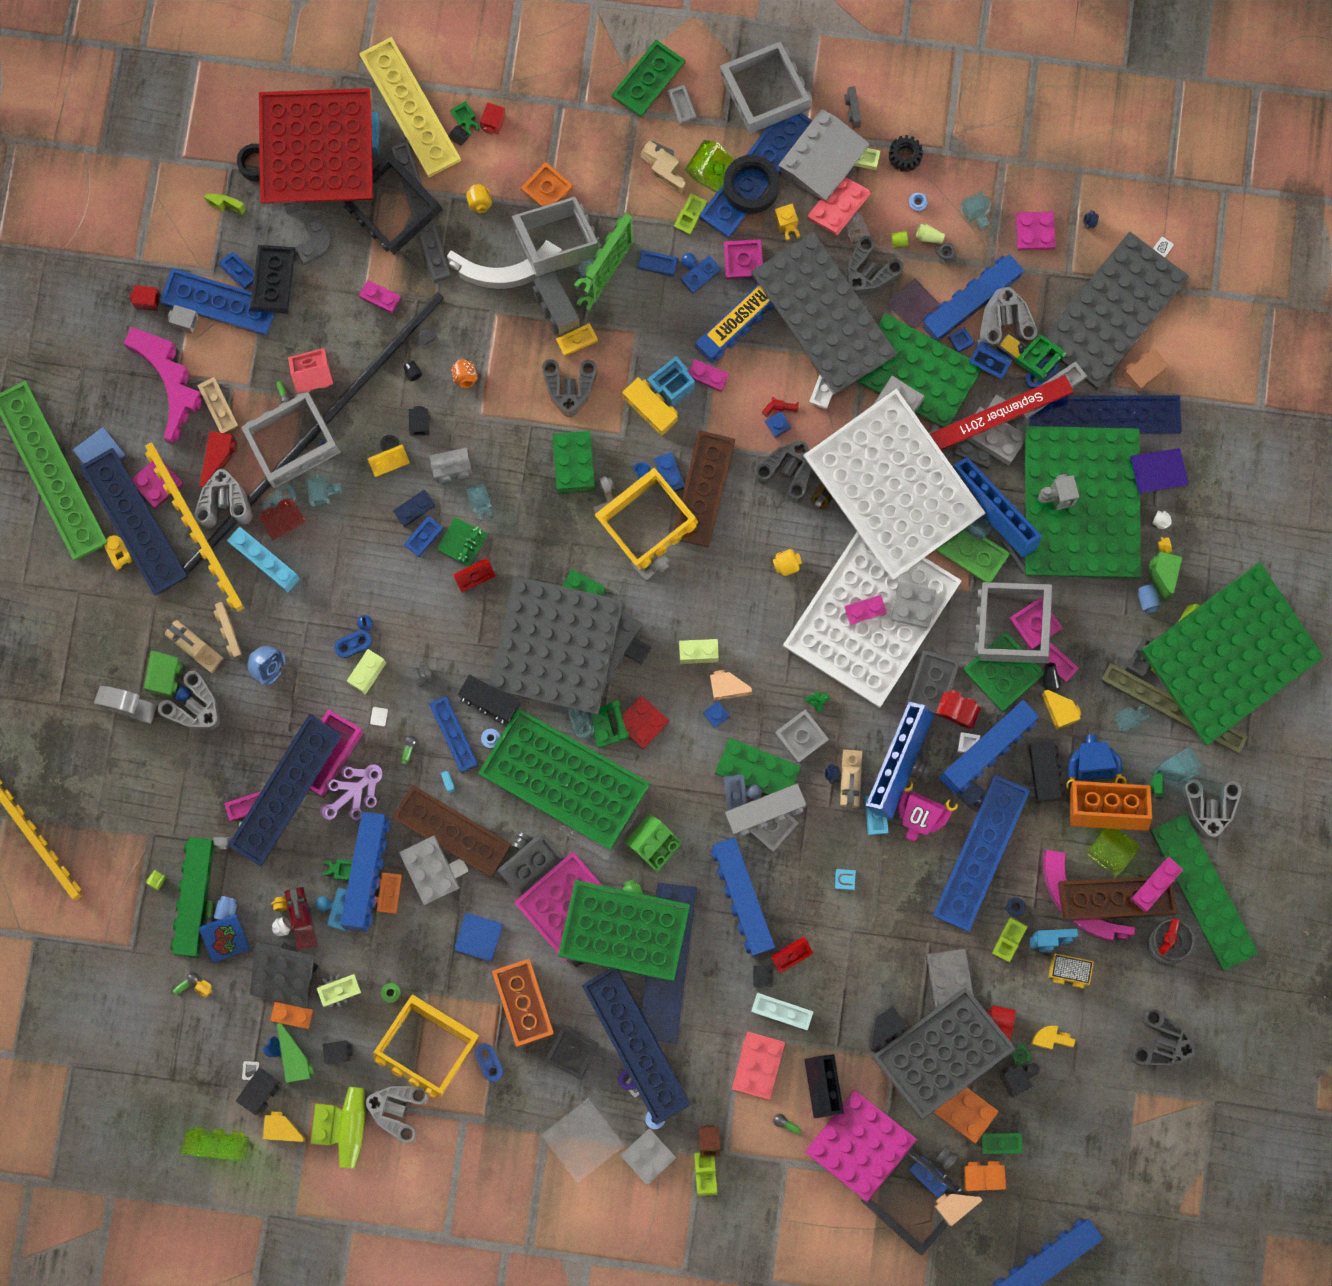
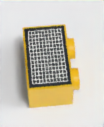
[1048,954,1094,989]

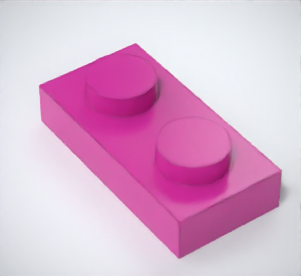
[359,280,401,314]
[689,359,729,392]
[844,595,887,625]
[1043,643,1079,683]

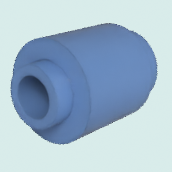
[1138,584,1161,614]
[214,896,237,921]

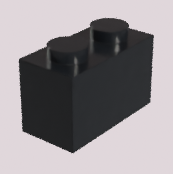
[236,1068,280,1115]

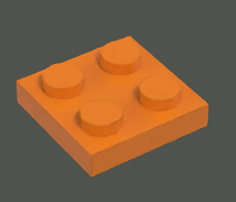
[521,162,573,207]

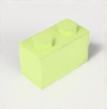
[679,639,719,664]
[347,649,386,695]

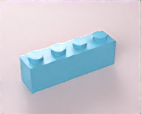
[227,527,300,593]

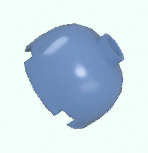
[248,646,286,685]

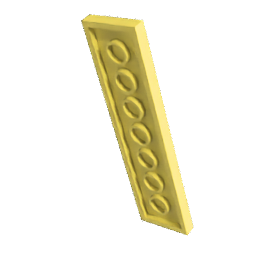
[359,37,461,178]

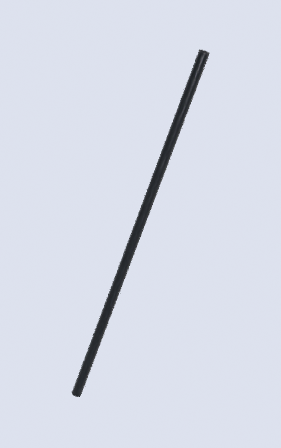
[183,292,444,573]

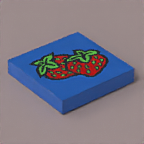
[199,914,250,963]

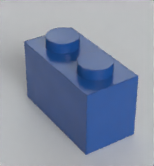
[969,342,1013,379]

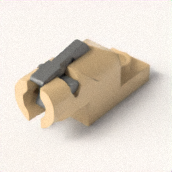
[640,140,686,195]
[165,620,224,673]
[840,750,862,808]

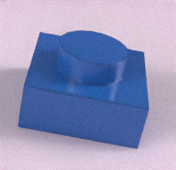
[948,327,974,352]
[765,411,791,438]
[703,701,730,729]

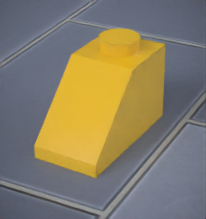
[1042,690,1081,730]
[263,1111,306,1142]

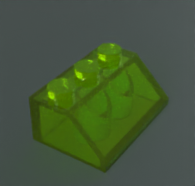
[180,1127,249,1161]

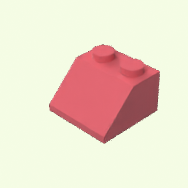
[288,348,333,394]

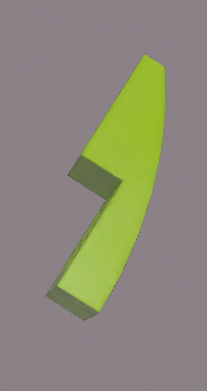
[674,193,708,235]
[204,194,246,215]
[992,917,1028,962]
[694,1153,717,1196]

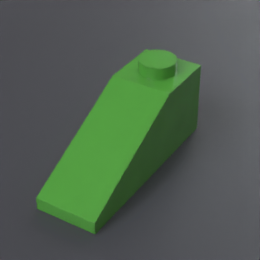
[277,1023,315,1083]

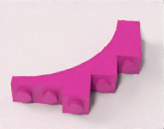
[124,327,203,445]

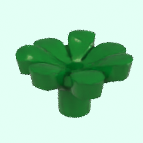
[805,692,830,712]

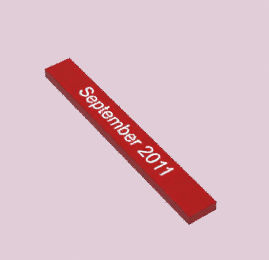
[929,375,1074,450]

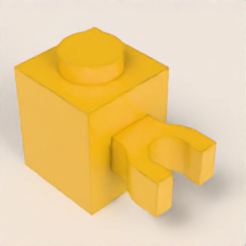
[774,204,800,242]

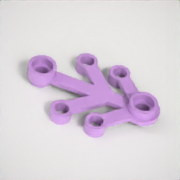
[320,764,382,820]

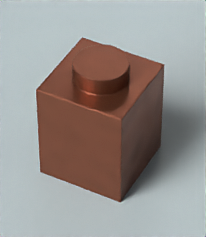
[699,1125,720,1157]

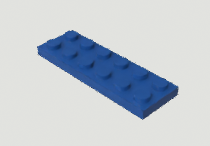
[160,268,275,336]

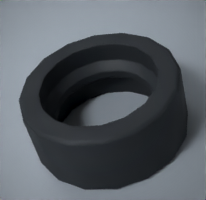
[237,143,260,181]

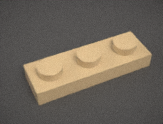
[198,377,239,433]
[214,602,244,660]

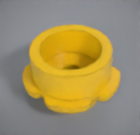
[1158,537,1172,553]
[271,897,288,911]
[194,980,213,998]

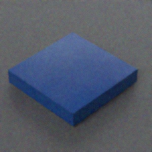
[454,913,503,962]

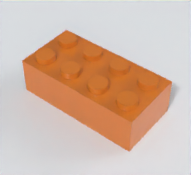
[1069,781,1152,831]
[492,959,555,1048]
[933,1088,999,1144]

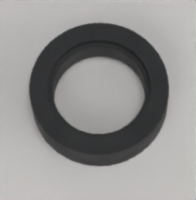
[723,155,780,214]

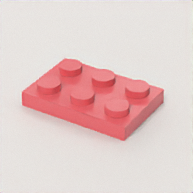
[807,177,871,236]
[732,1031,785,1100]

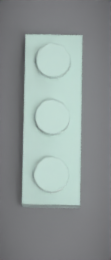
[751,993,813,1031]

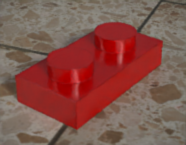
[453,558,496,593]
[770,936,814,974]

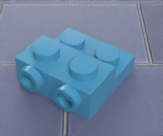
[1030,929,1078,953]

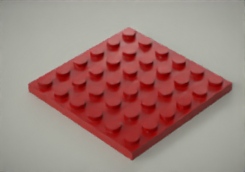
[259,88,373,204]

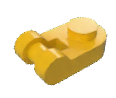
[104,535,134,571]

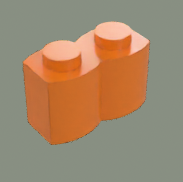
[963,1161,1006,1191]

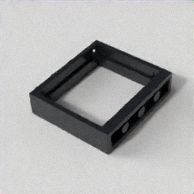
[343,153,443,255]
[860,1146,967,1256]

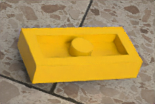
[556,323,598,357]
[367,444,410,477]

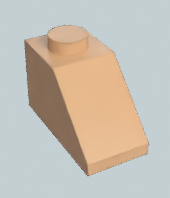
[710,670,752,701]
[934,1193,982,1226]

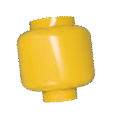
[466,184,492,213]
[773,549,802,576]

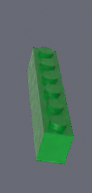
[170,837,214,958]

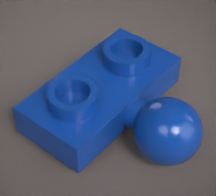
[680,253,721,294]

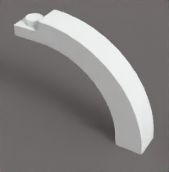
[447,240,562,289]

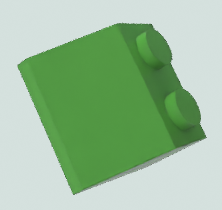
[1147,551,1182,601]
[144,651,183,698]

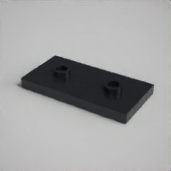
[250,245,296,314]

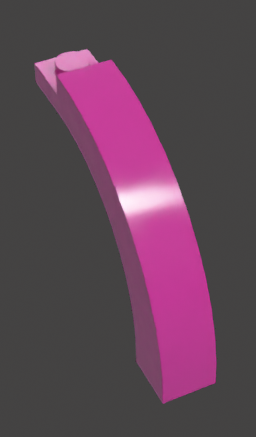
[1043,850,1135,942]

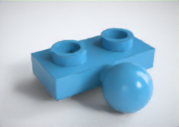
[315,888,347,931]

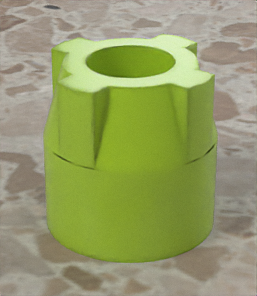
[891,231,908,248]
[145,870,166,891]

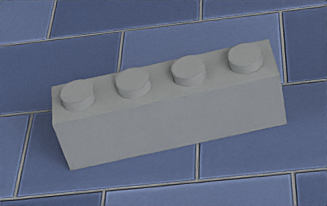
[725,783,806,837]

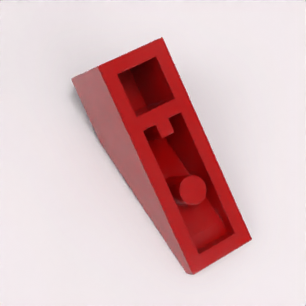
[200,431,237,488]

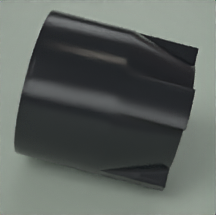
[449,125,469,146]
[403,361,422,382]

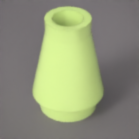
[916,224,945,244]

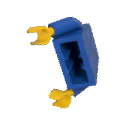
[1066,735,1126,789]

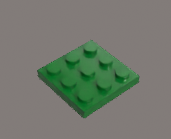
[963,631,1044,712]

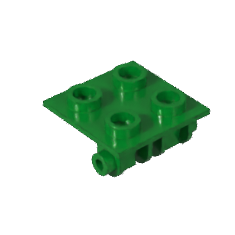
[436,517,488,567]

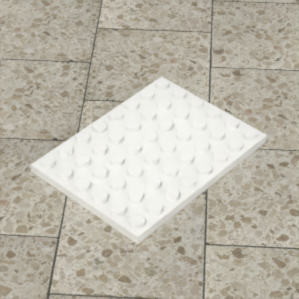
[803,388,985,580]
[783,532,962,708]

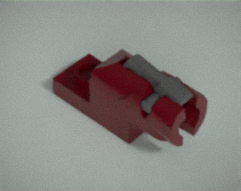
[284,887,317,951]

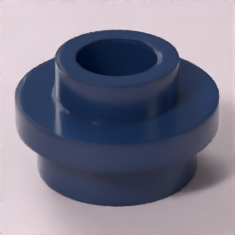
[1083,210,1099,229]
[825,764,840,784]
[1006,897,1026,917]

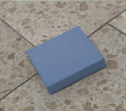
[73,427,127,463]

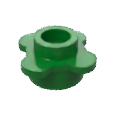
[1009,1043,1032,1066]

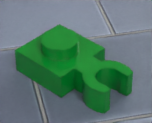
[450,101,480,136]
[322,859,352,881]

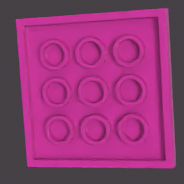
[514,852,603,962]
[805,1090,917,1203]

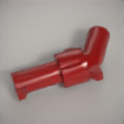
[761,397,799,417]
[1158,918,1180,955]

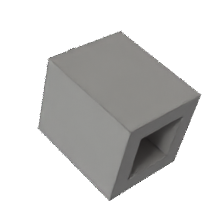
[168,305,199,334]

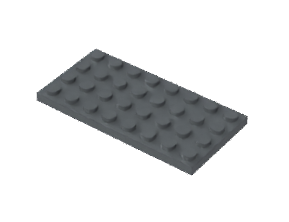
[1044,231,1189,390]
[751,232,897,396]

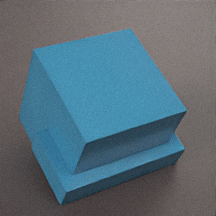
[647,356,695,407]

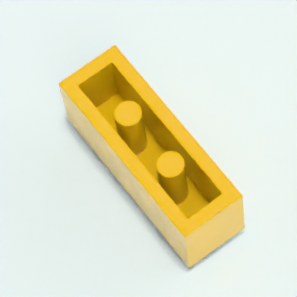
[622,377,678,436]

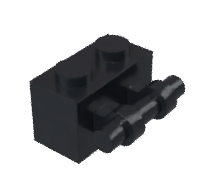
[999,1063,1040,1097]

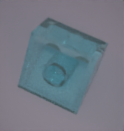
[1150,747,1202,782]

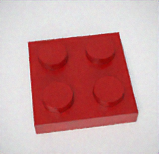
[615,695,669,750]

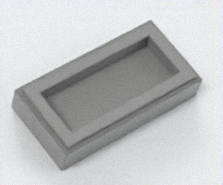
[667,85,697,125]

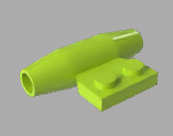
[311,1087,366,1169]

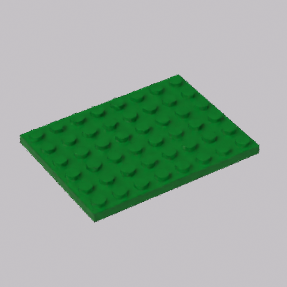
[1025,426,1141,579]
[1140,562,1324,745]

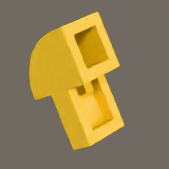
[1031,1026,1075,1050]

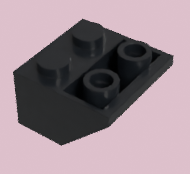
[869,1006,906,1050]

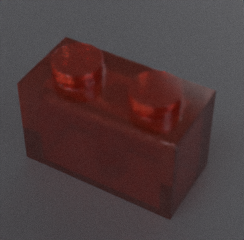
[259,498,305,540]

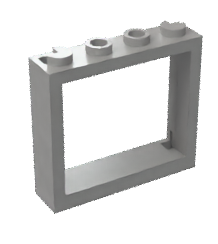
[720,41,812,134]
[512,197,602,277]
[241,391,341,489]
[975,582,1052,663]

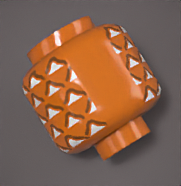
[451,359,477,388]

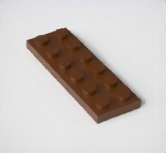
[674,430,736,548]
[392,785,511,878]
[1058,877,1177,921]

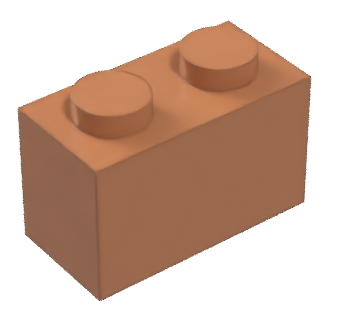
[1123,349,1169,393]

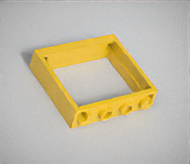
[595,468,698,570]
[373,994,479,1099]

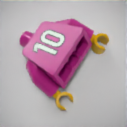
[897,782,958,841]

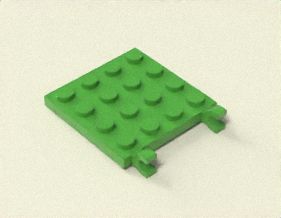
[574,213,634,312]

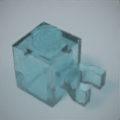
[960,191,991,230]
[306,475,342,506]
[466,484,494,522]

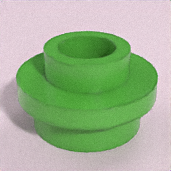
[381,983,401,1003]

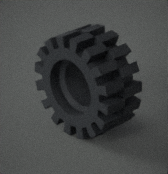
[889,135,923,172]

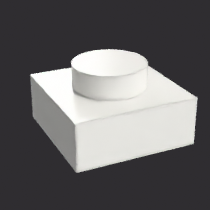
[957,732,980,753]

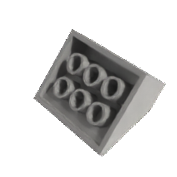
[778,109,869,201]

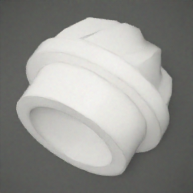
[1152,510,1171,529]
[272,916,292,936]

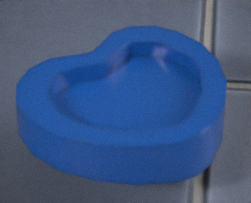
[634,462,651,480]
[263,1037,281,1058]

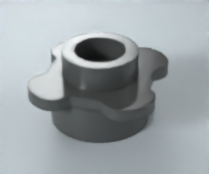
[936,243,957,264]

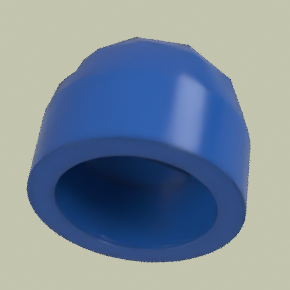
[357,615,373,631]
[175,685,190,702]

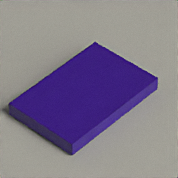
[1130,448,1189,494]

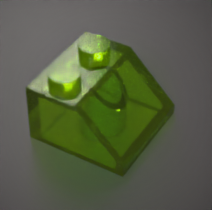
[685,140,735,193]
[1086,828,1140,876]

